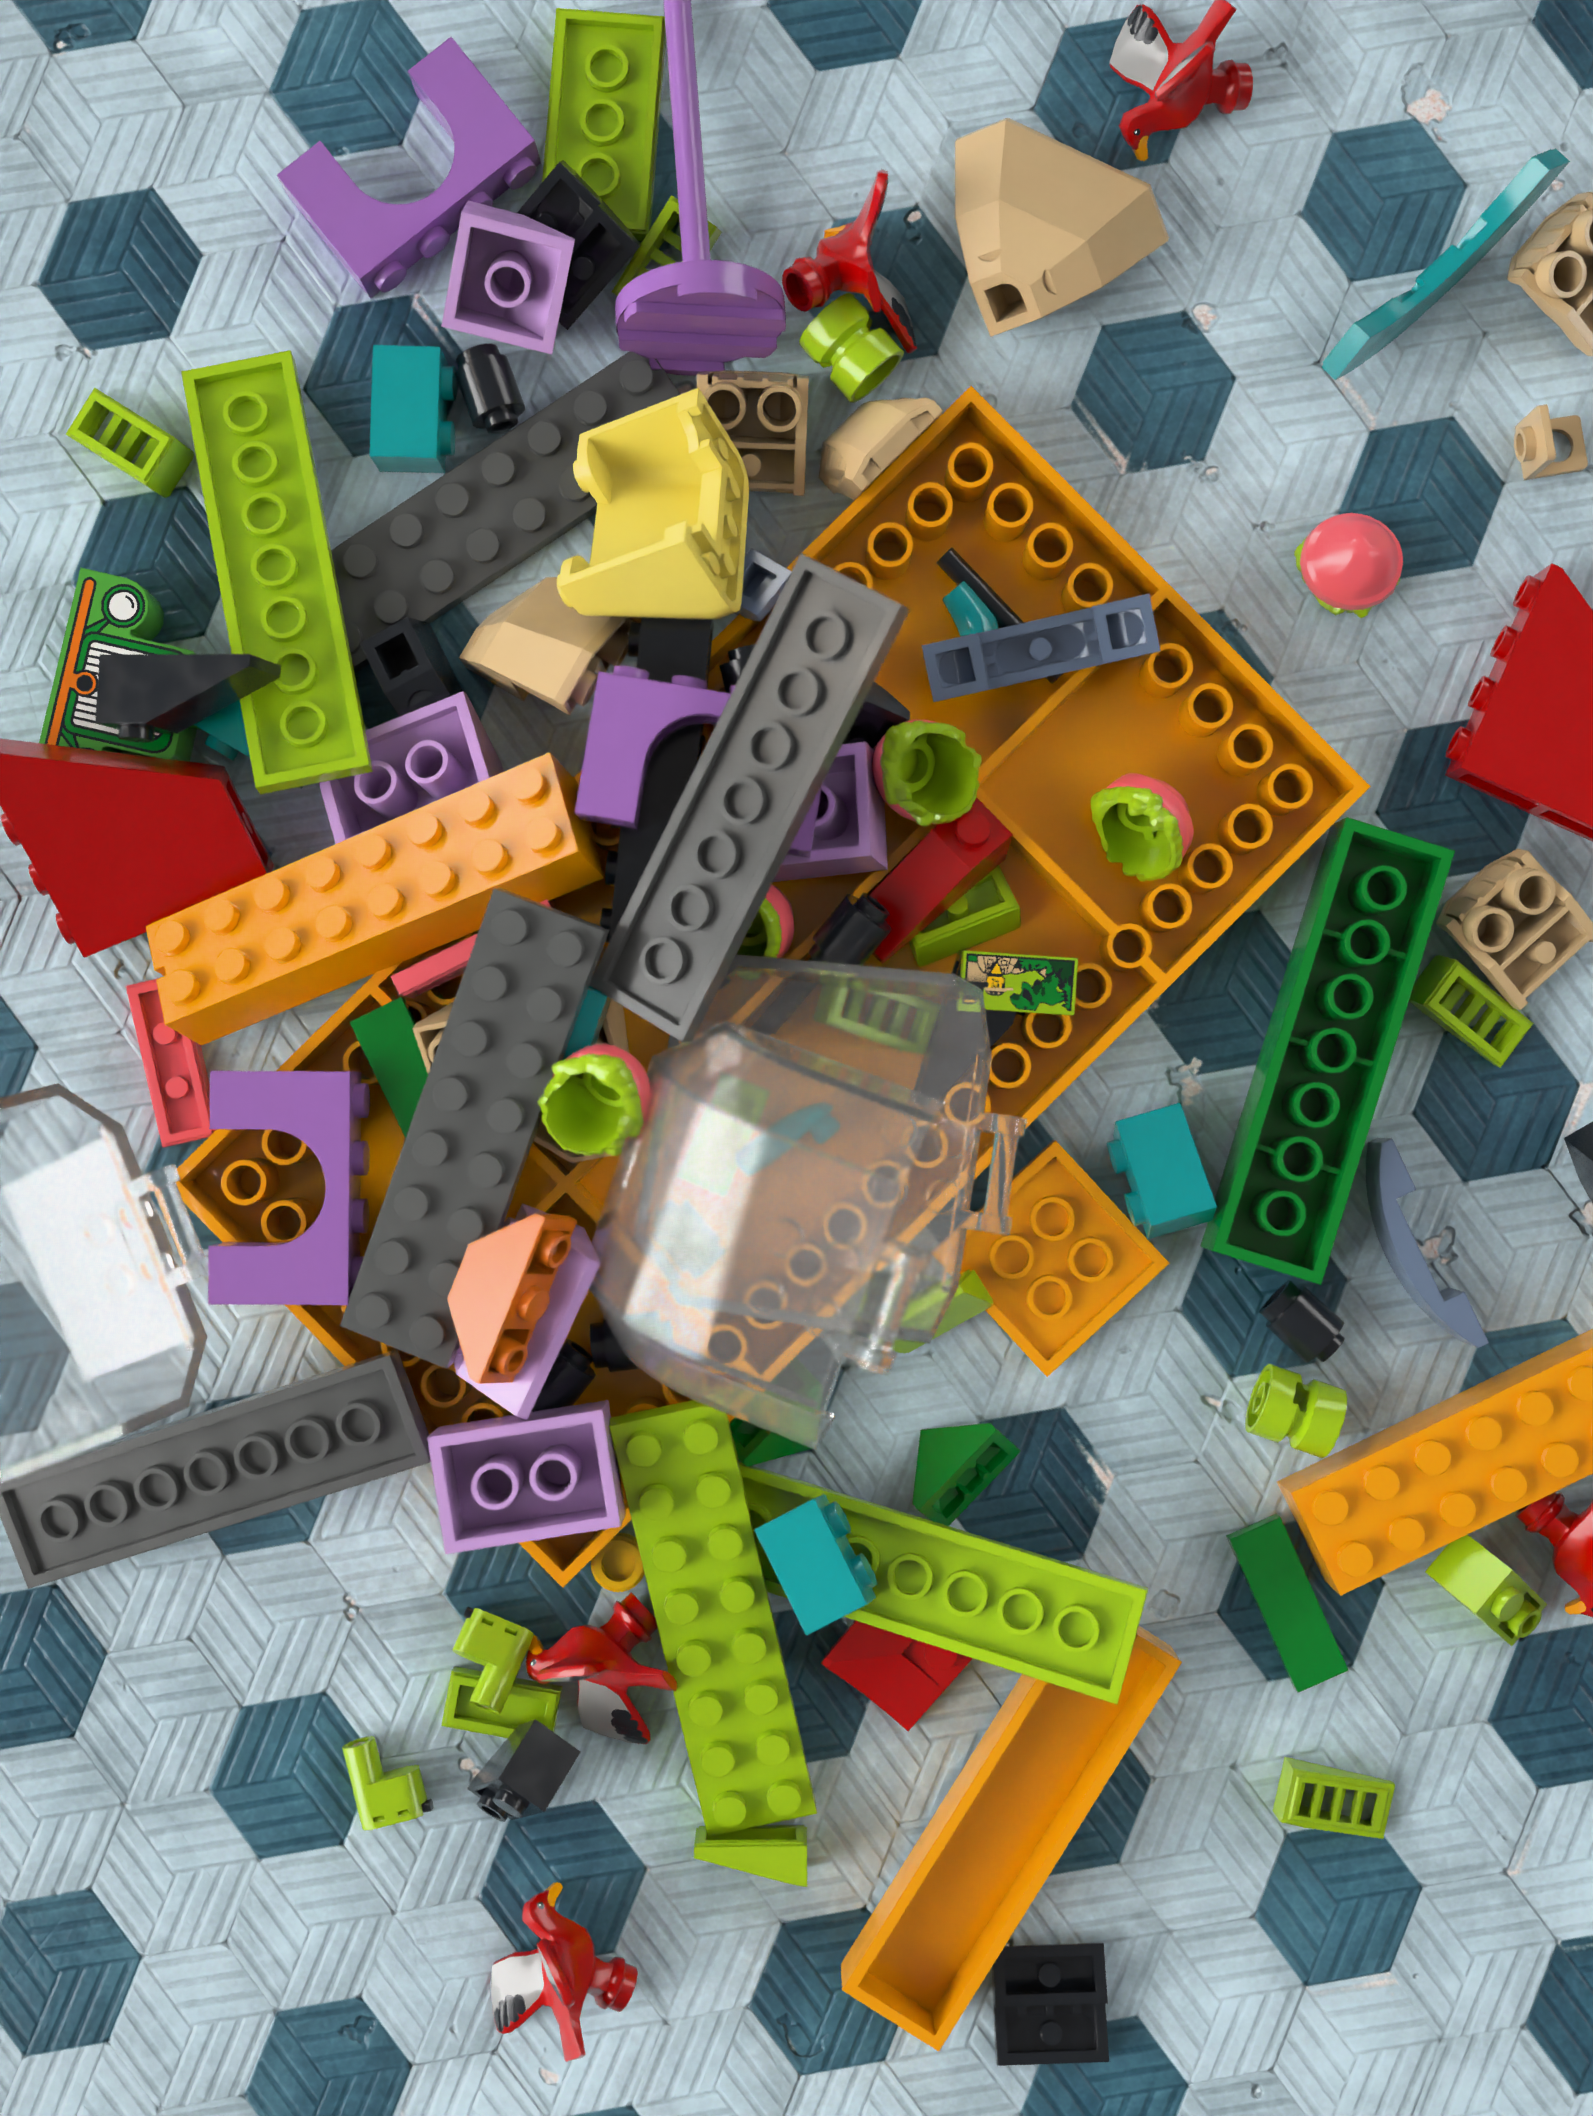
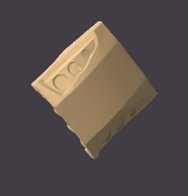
[1507,192,1593,356]
[697,370,809,496]
[819,397,943,500]
[1436,849,1593,1010]

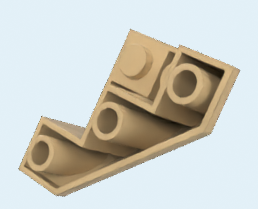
[955,118,1169,337]
[459,577,641,715]

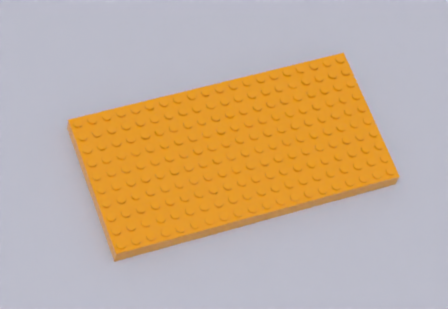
[164,386,1371,1588]

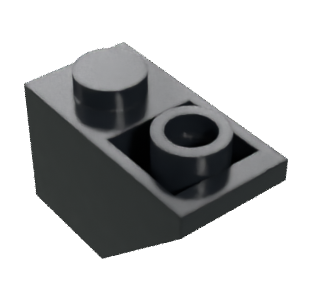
[467,1719,581,1822]

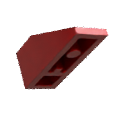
[870,797,1013,964]

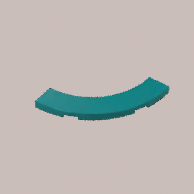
[1322,148,1570,380]

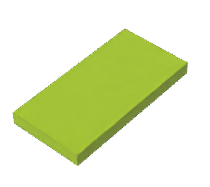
[542,8,666,241]

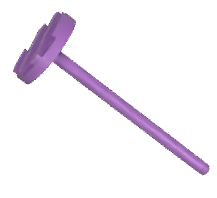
[615,0,786,376]

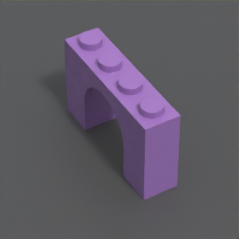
[277,37,541,299]
[575,666,822,858]
[208,1071,370,1305]

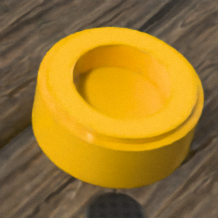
[591,1533,645,1592]

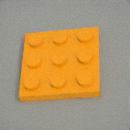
[932,1140,1170,1377]

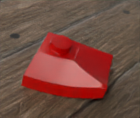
[821,1620,973,1731]

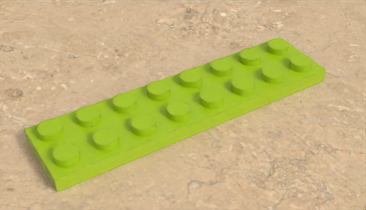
[181,350,373,794]
[609,1394,817,1837]
[738,1461,1149,1704]

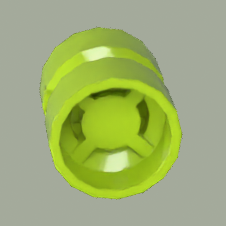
[799,292,904,403]
[1245,1363,1348,1458]

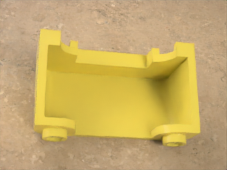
[557,387,749,620]

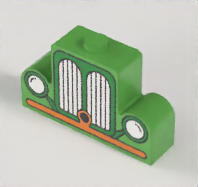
[39,568,202,762]

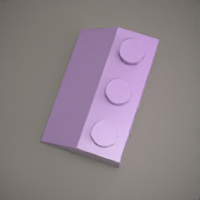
[319,691,504,844]
[454,1203,601,1420]

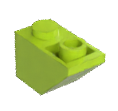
[1425,1534,1547,1646]

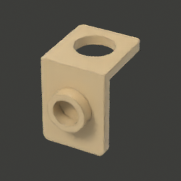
[1514,404,1588,480]

